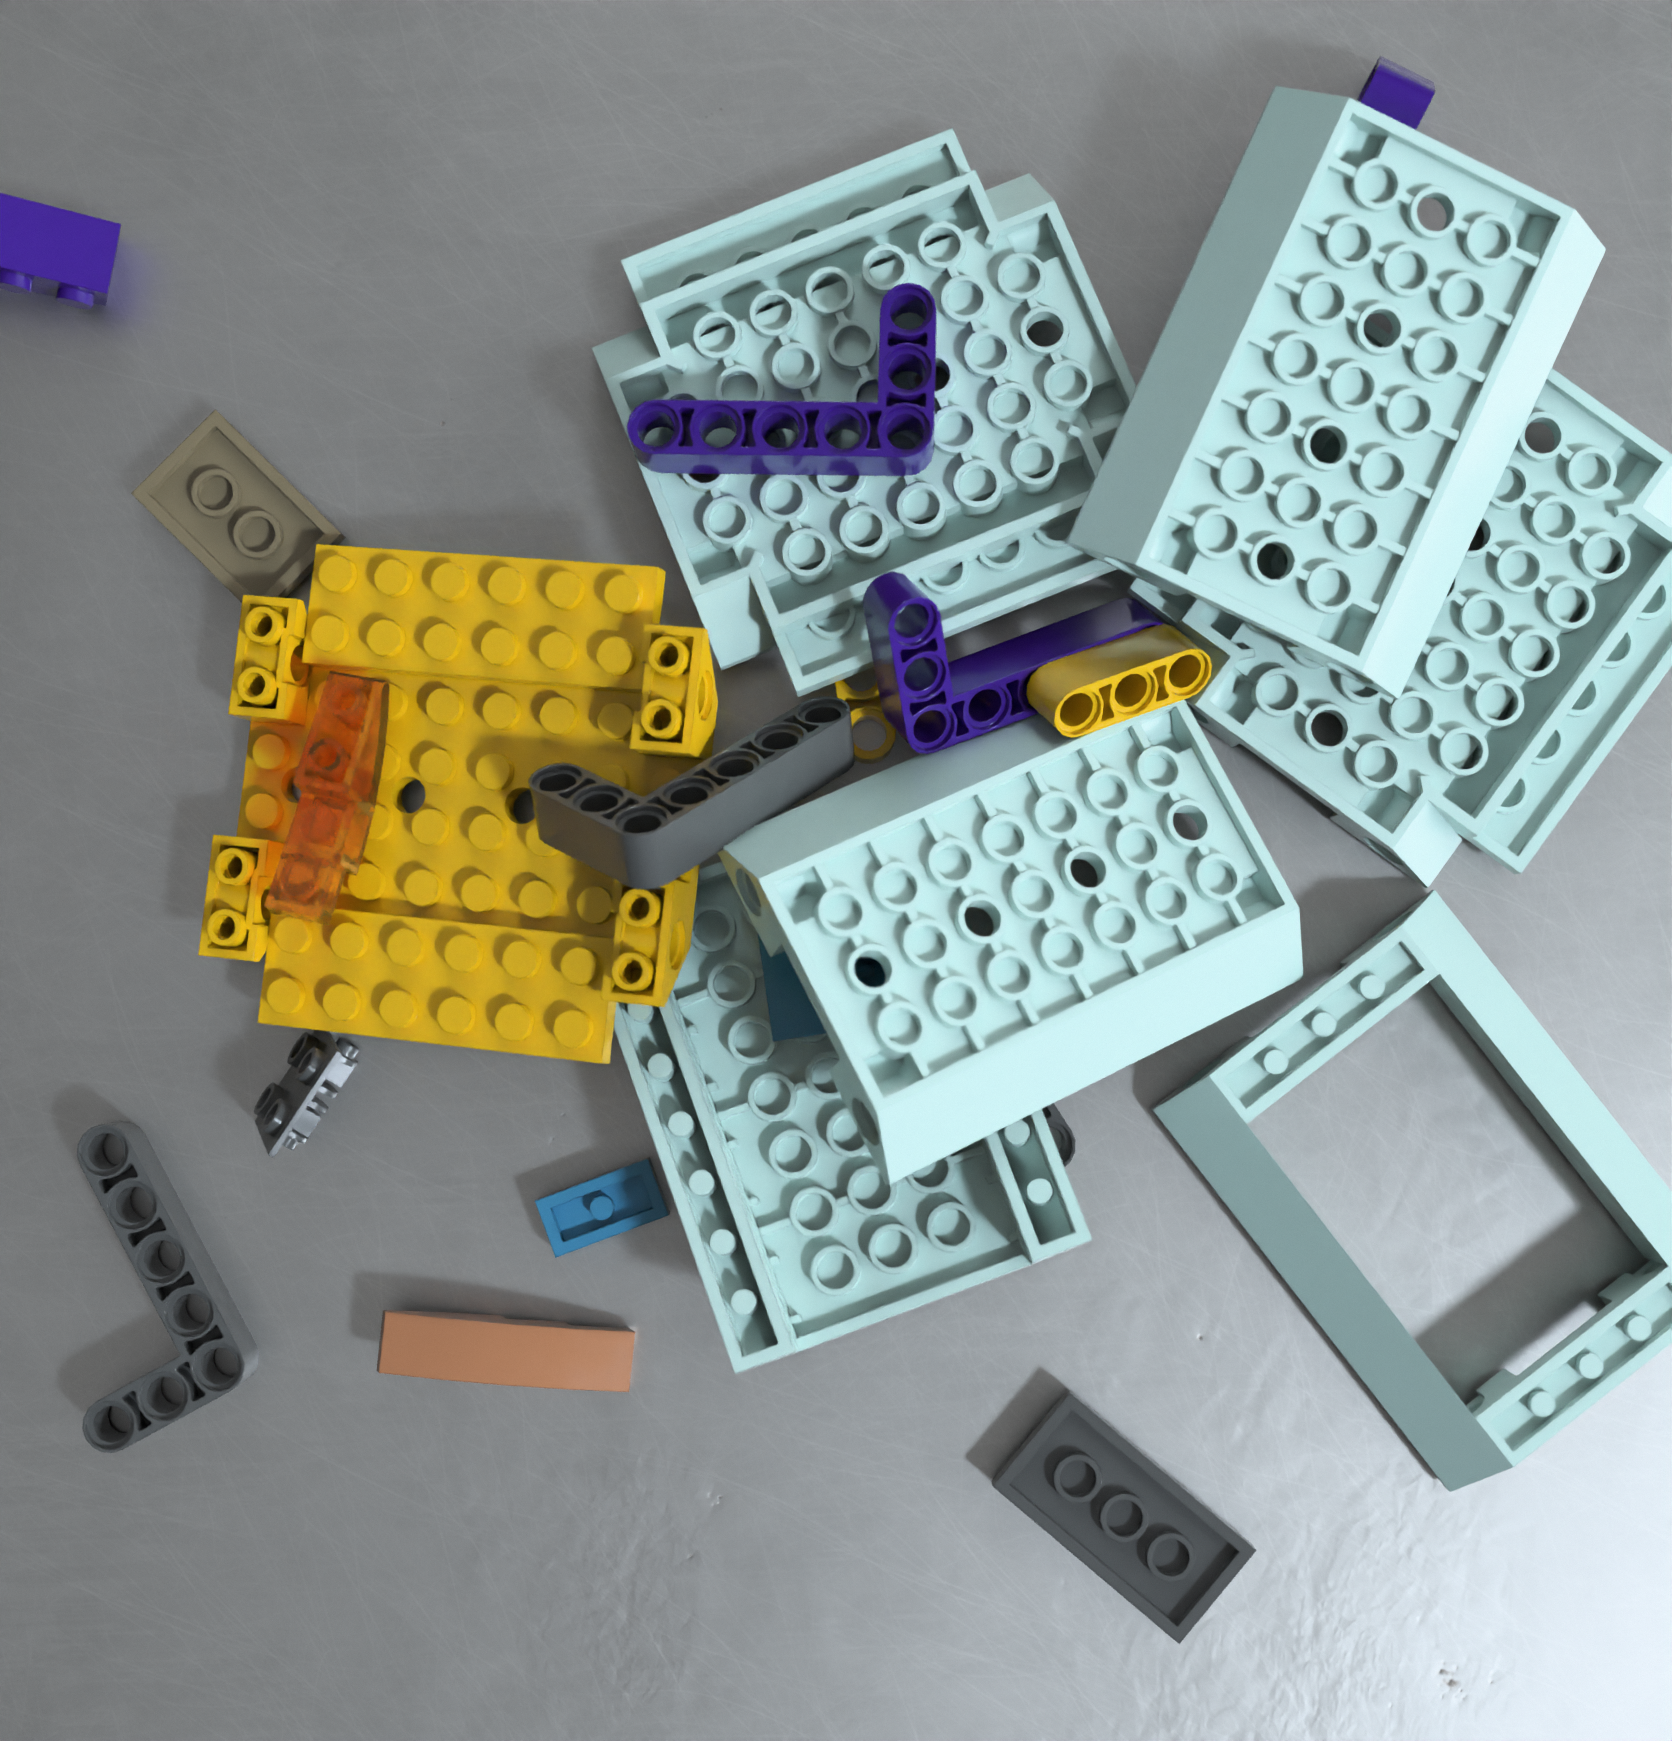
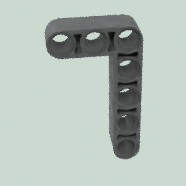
[528,697,855,889]
[77,1121,259,1453]

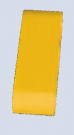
[1026,624,1212,738]

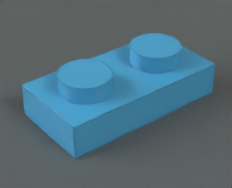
[535,1157,670,1258]

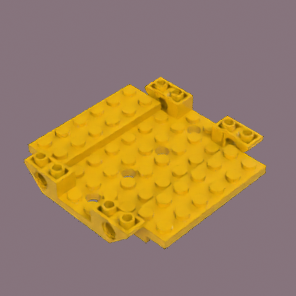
[198,544,718,1064]

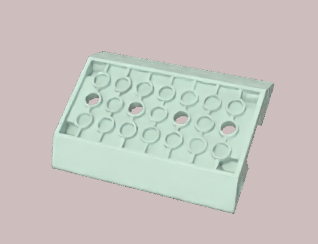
[1065,86,1606,699]
[718,699,1304,1186]

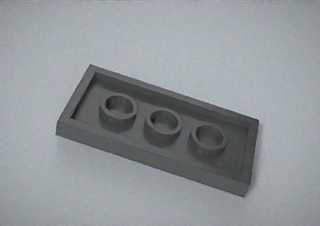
[991,1389,1257,1644]

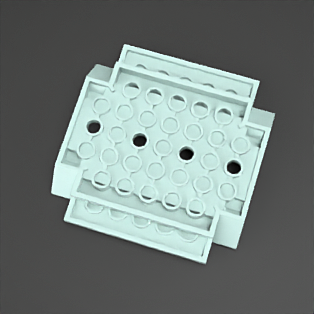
[592,128,1137,697]
[1127,318,1672,888]

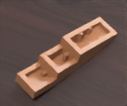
[376,1310,635,1392]

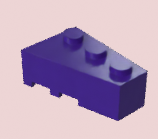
[0,193,121,310]

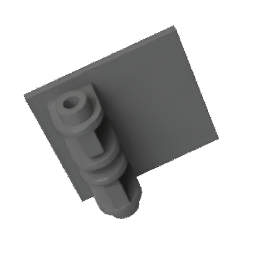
[254,1030,360,1158]

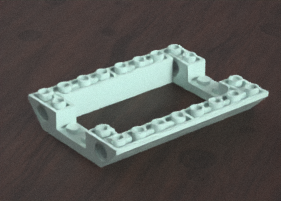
[1151,890,1672,1492]

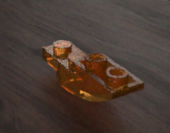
[264,671,389,925]

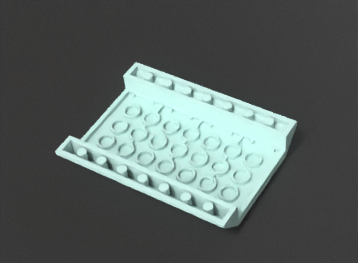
[614,861,1092,1374]

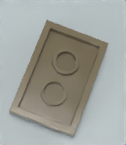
[131,409,346,603]

